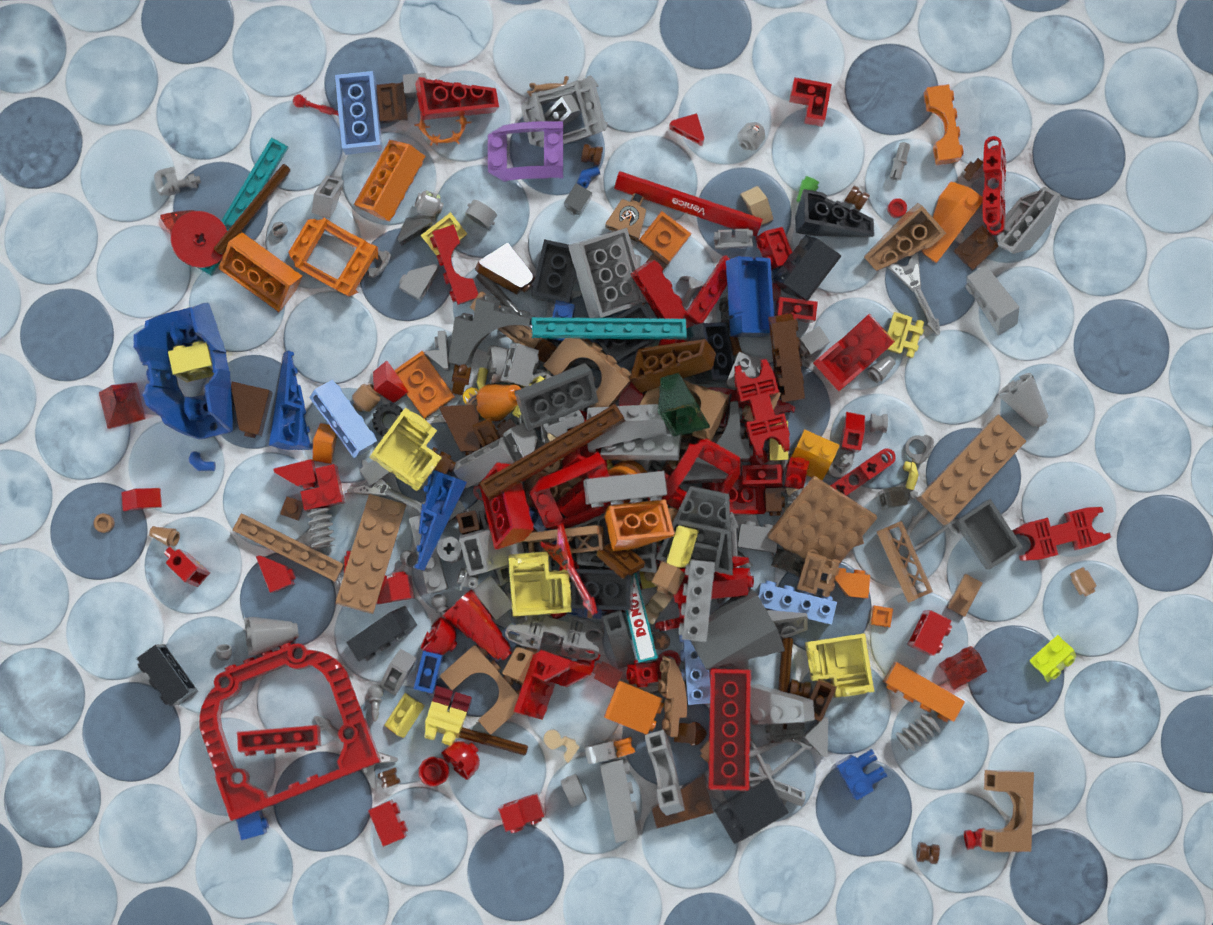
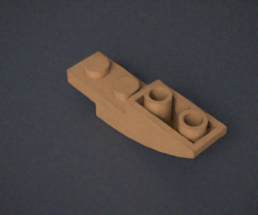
[658,656,687,737]

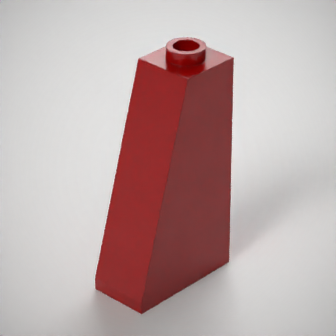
[674,568,754,603]

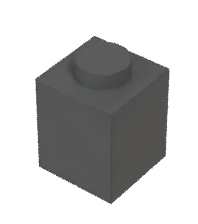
[564,183,592,216]

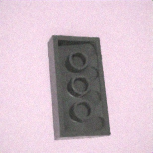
[515,363,598,431]

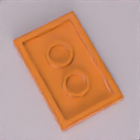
[394,351,456,419]

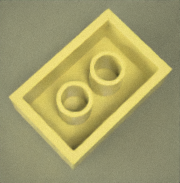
[168,341,214,382]

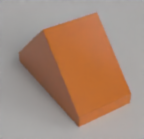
[313,423,337,464]

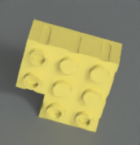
[369,407,442,491]
[508,552,572,616]
[805,633,874,698]

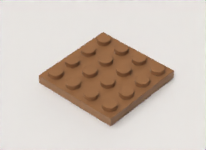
[767,476,877,565]

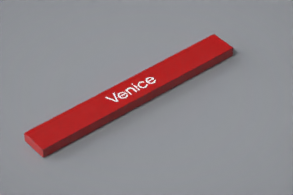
[614,171,763,237]

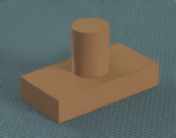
[947,574,983,617]

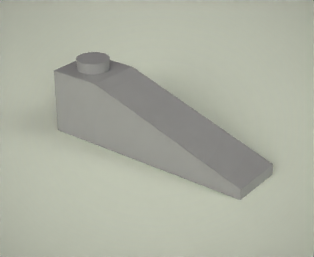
[767,610,808,638]

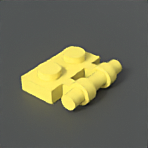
[887,312,924,358]

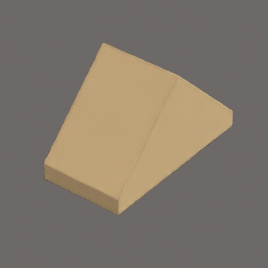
[740,186,774,226]

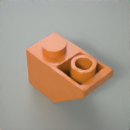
[834,568,870,598]

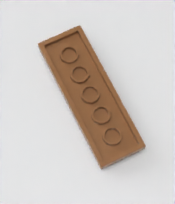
[335,494,406,614]

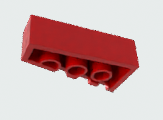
[415,77,499,120]

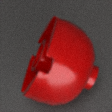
[421,617,457,655]
[441,741,480,780]

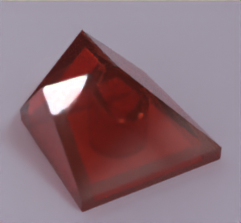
[99,383,146,429]

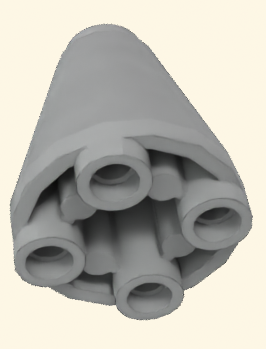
[244,617,299,656]

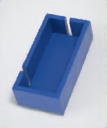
[726,256,774,338]

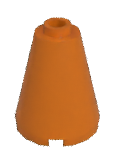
[476,384,521,422]

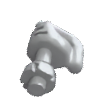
[154,167,201,196]

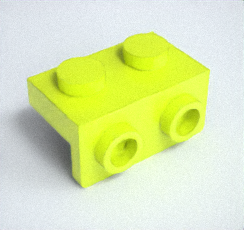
[1029,635,1076,682]

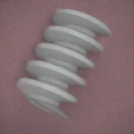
[307,507,335,549]
[437,536,463,563]
[896,712,941,751]

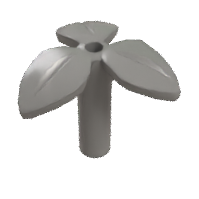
[679,276,704,308]

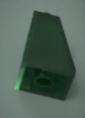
[658,373,710,437]

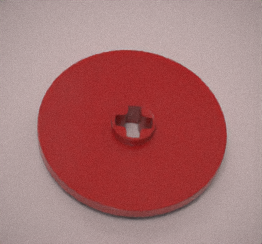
[170,211,227,268]

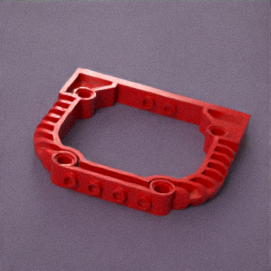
[199,643,382,821]

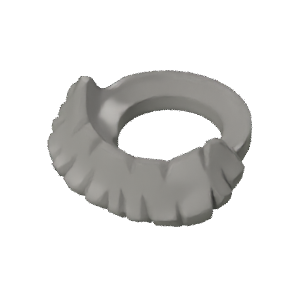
[367,250,391,278]
[905,435,934,464]

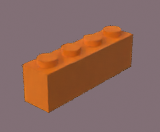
[883,662,965,723]

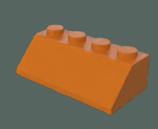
[353,139,425,222]
[218,232,302,312]

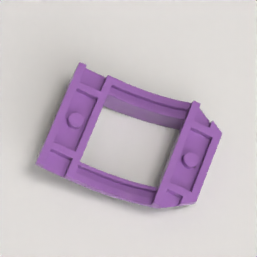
[488,121,563,182]

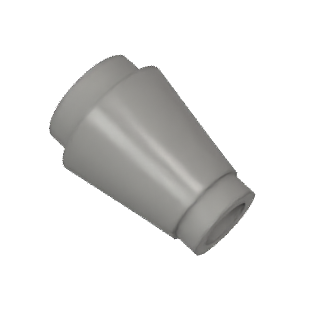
[867,356,896,383]

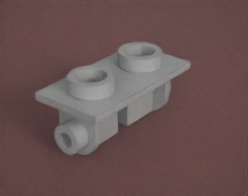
[714,228,753,250]
[457,566,478,591]

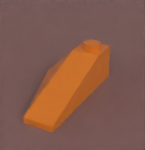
[921,181,983,263]

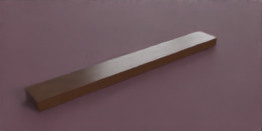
[479,404,626,501]

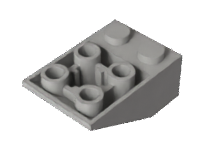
[459,528,525,576]

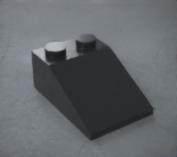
[714,778,789,844]

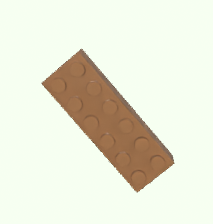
[916,414,1026,525]

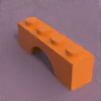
[924,84,963,165]

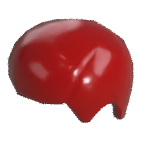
[418,757,449,787]

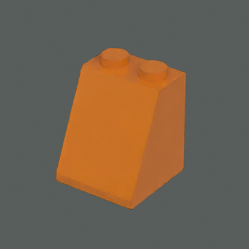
[604,680,664,735]

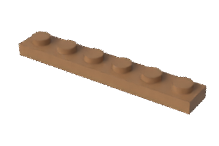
[232,513,344,582]

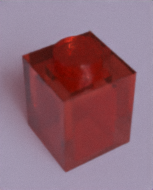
[592,661,623,689]

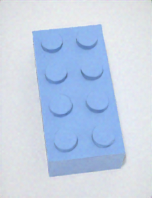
[335,71,383,155]

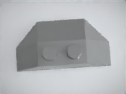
[997,187,1061,254]

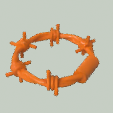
[414,116,471,146]

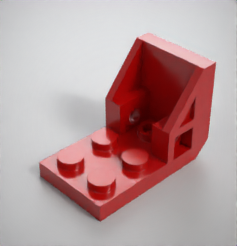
[813,313,895,391]
[514,650,593,720]

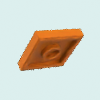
[639,211,692,262]

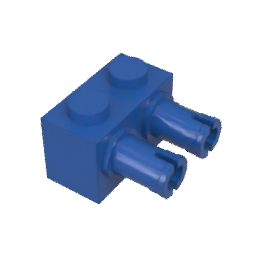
[834,749,888,800]

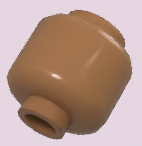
[352,383,381,412]

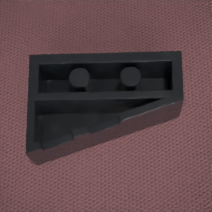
[346,606,417,662]

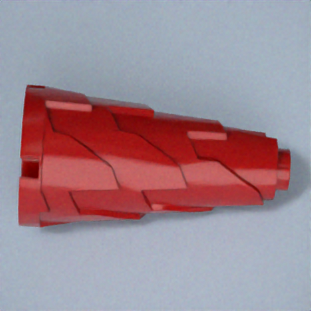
[443,589,511,660]

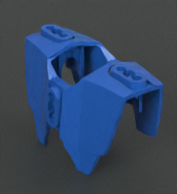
[133,303,233,440]

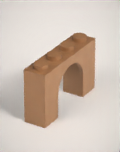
[543,338,631,408]
[640,380,729,440]
[440,645,521,735]
[982,770,1034,852]

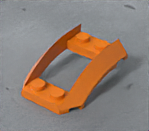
[288,218,378,296]

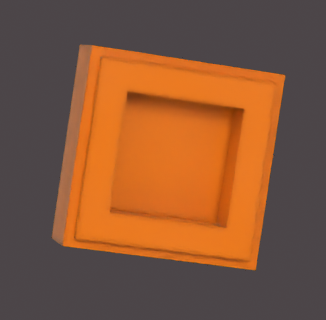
[870,605,893,628]

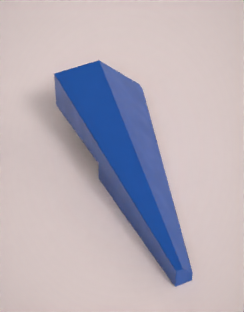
[269,350,313,450]
[414,470,467,571]

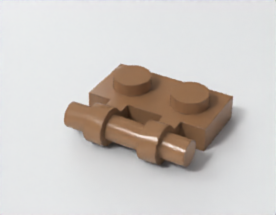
[797,552,840,597]

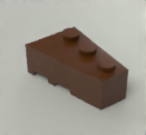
[651,773,714,829]

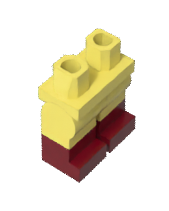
[425,686,472,746]

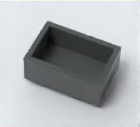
[954,499,1023,569]

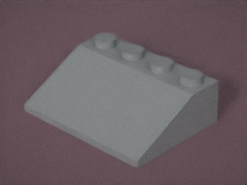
[568,228,647,318]

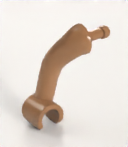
[527,76,569,97]

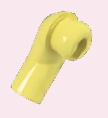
[476,368,488,389]
[903,461,919,490]

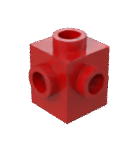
[626,660,658,688]

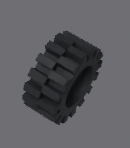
[372,403,403,437]

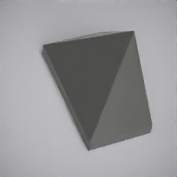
[398,218,433,246]

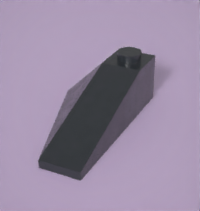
[795,189,874,237]

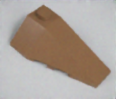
[864,203,946,271]

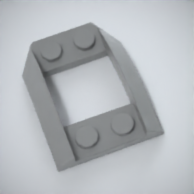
[521,75,608,147]

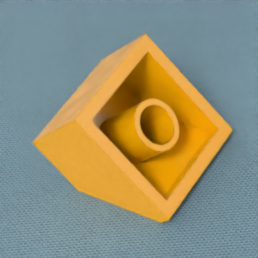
[788,429,840,481]

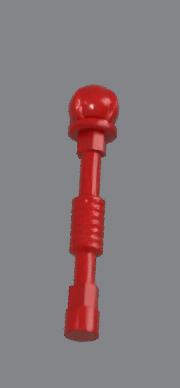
[293,94,339,116]

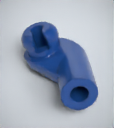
[577,166,600,189]
[189,451,216,471]

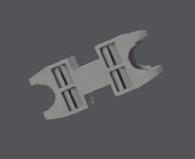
[505,612,604,660]

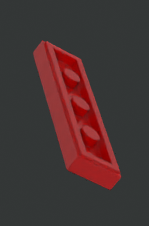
[684,255,730,325]

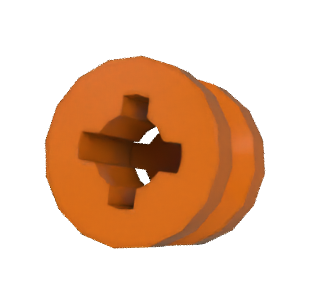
[613,737,635,757]

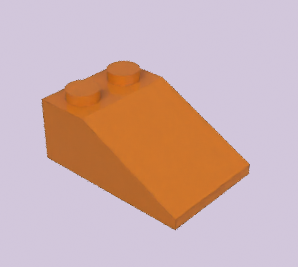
[605,500,675,551]

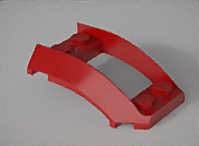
[661,438,740,510]
[529,452,611,529]

